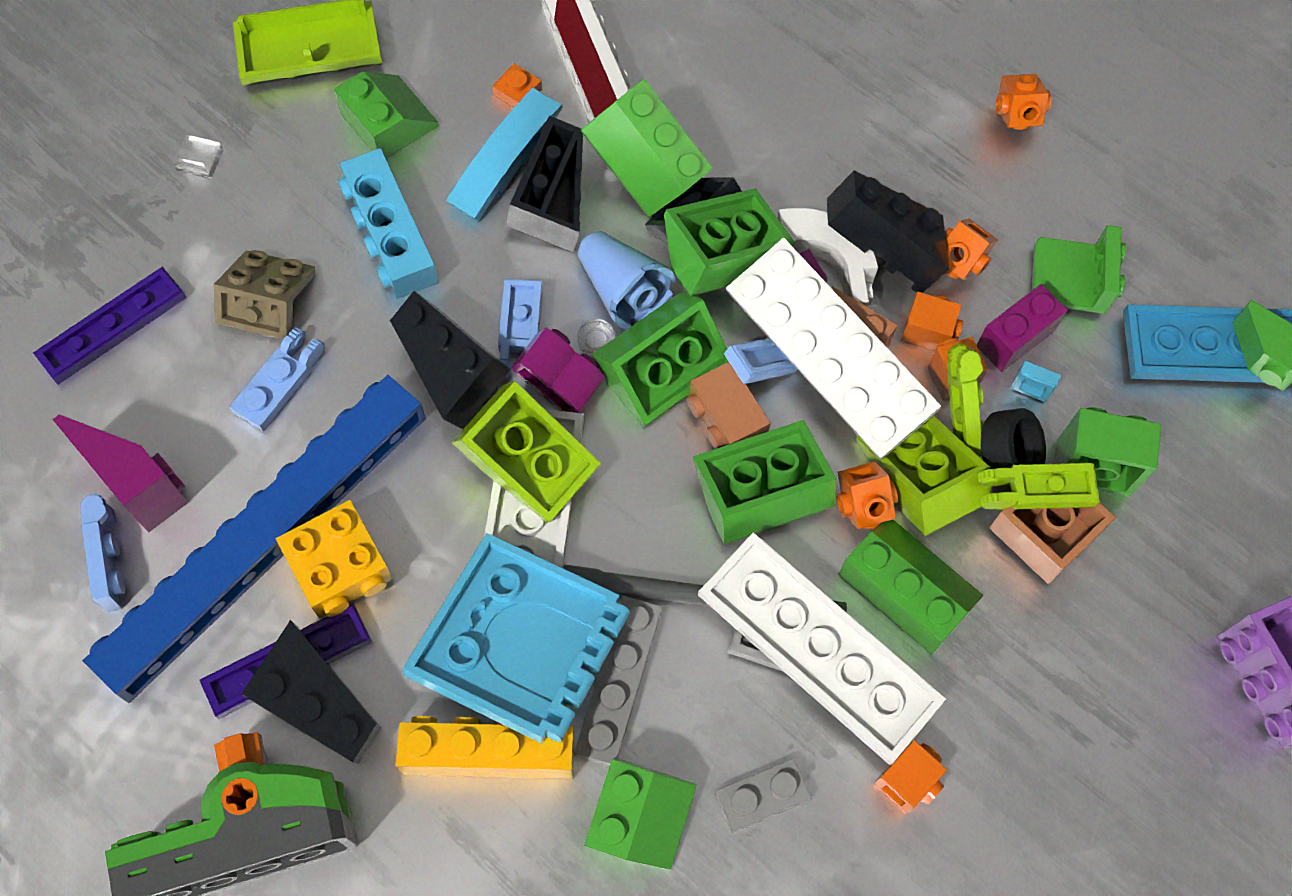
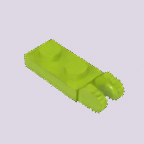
[947,343,984,457]
[978,463,1100,510]

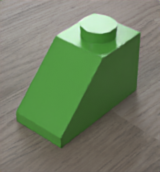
[1232,300,1292,391]

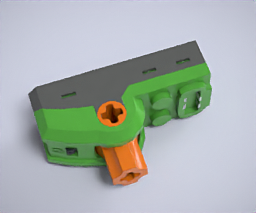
[105,732,357,896]

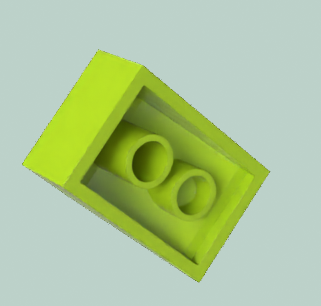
[451,381,601,523]
[856,415,992,536]

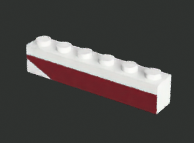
[541,0,630,173]

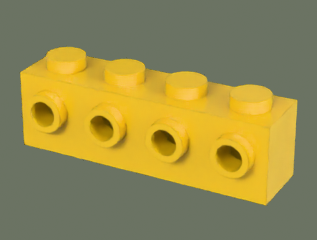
[396,716,575,779]

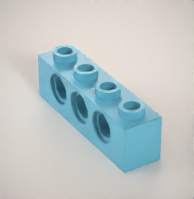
[338,148,438,299]

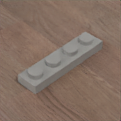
[574,596,662,766]

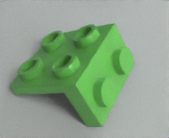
[1032,225,1126,314]

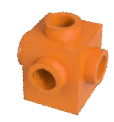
[996,74,1051,130]
[945,218,998,280]
[836,461,898,529]

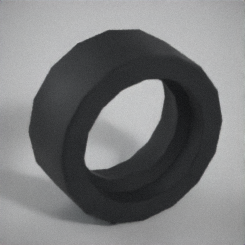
[980,408,1046,485]

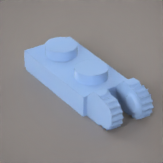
[498,279,543,379]
[229,327,325,431]
[80,493,125,612]

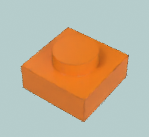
[492,63,542,107]

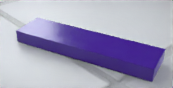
[33,266,187,385]
[199,603,372,719]

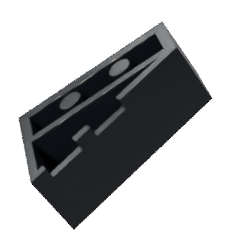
[506,116,583,253]
[827,170,949,293]
[390,291,511,429]
[241,620,381,764]

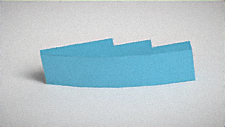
[446,87,563,221]

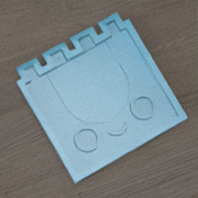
[402,533,630,744]

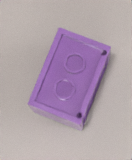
[1217,596,1292,749]

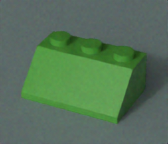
[580,79,713,217]
[664,188,795,297]
[591,292,729,426]
[693,420,837,544]
[838,520,984,655]

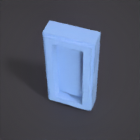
[724,338,798,384]

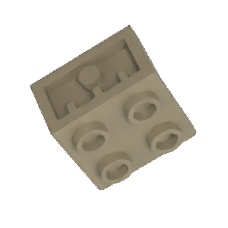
[214,250,315,340]

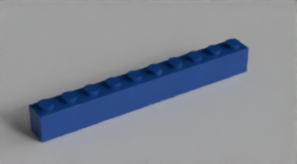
[82,375,426,703]

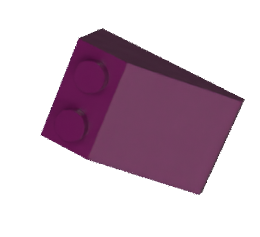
[52,414,188,533]

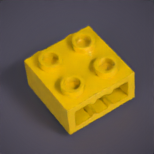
[275,500,393,619]

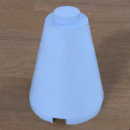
[578,231,675,330]

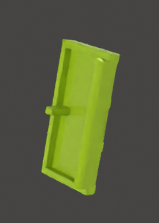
[233,0,382,85]

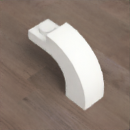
[777,208,878,306]

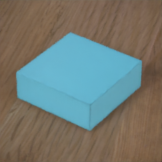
[1010,360,1061,402]

